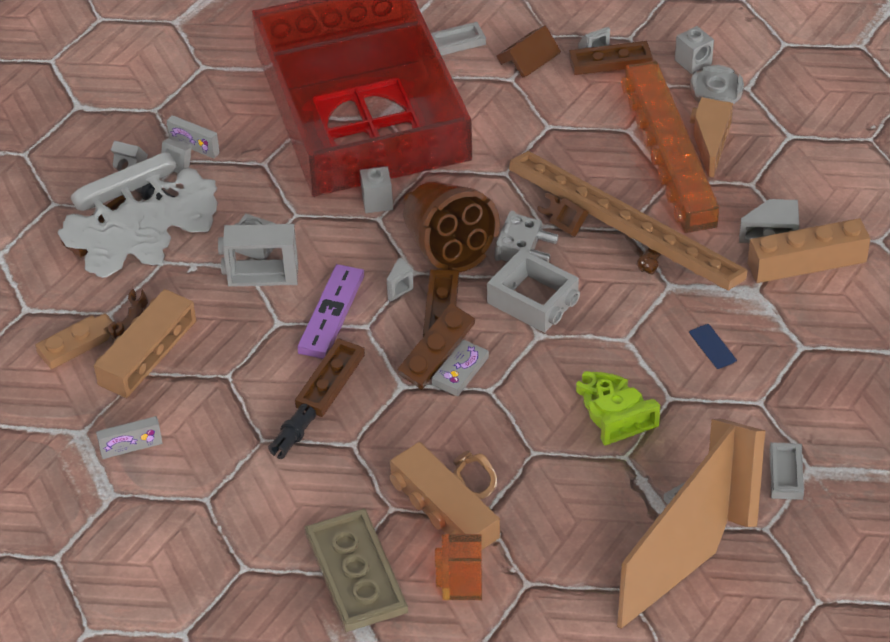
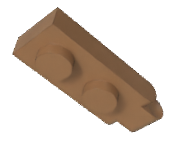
[35,314,113,370]

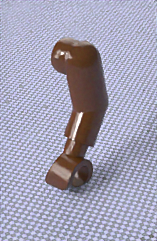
[637,248,661,275]
[108,289,148,341]

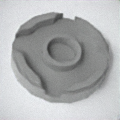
[690,65,744,104]

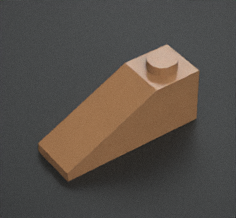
[690,97,733,178]

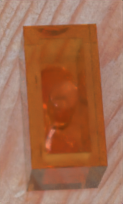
[435,534,482,600]

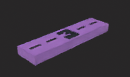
[298,264,364,359]

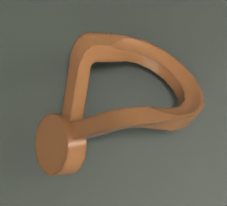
[452,450,497,499]

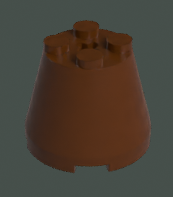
[403,181,500,273]

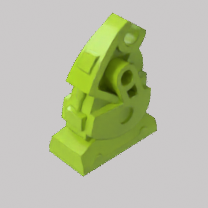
[576,371,661,446]

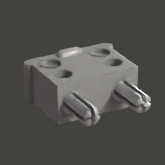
[494,211,558,263]

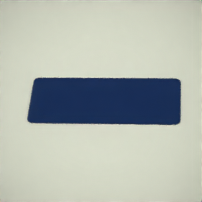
[689,324,737,369]

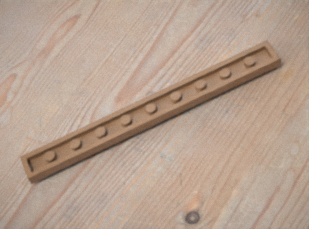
[509,151,748,290]

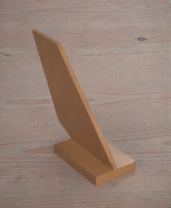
[617,418,765,629]

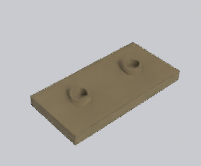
[305,508,408,632]

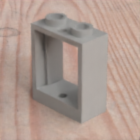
[218,224,298,287]
[487,249,580,333]

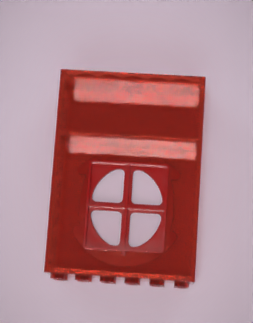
[252,0,472,197]

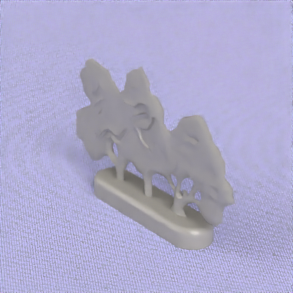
[57,152,218,278]

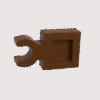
[537,193,589,237]

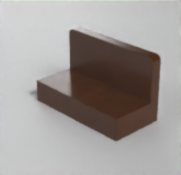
[496,25,561,78]

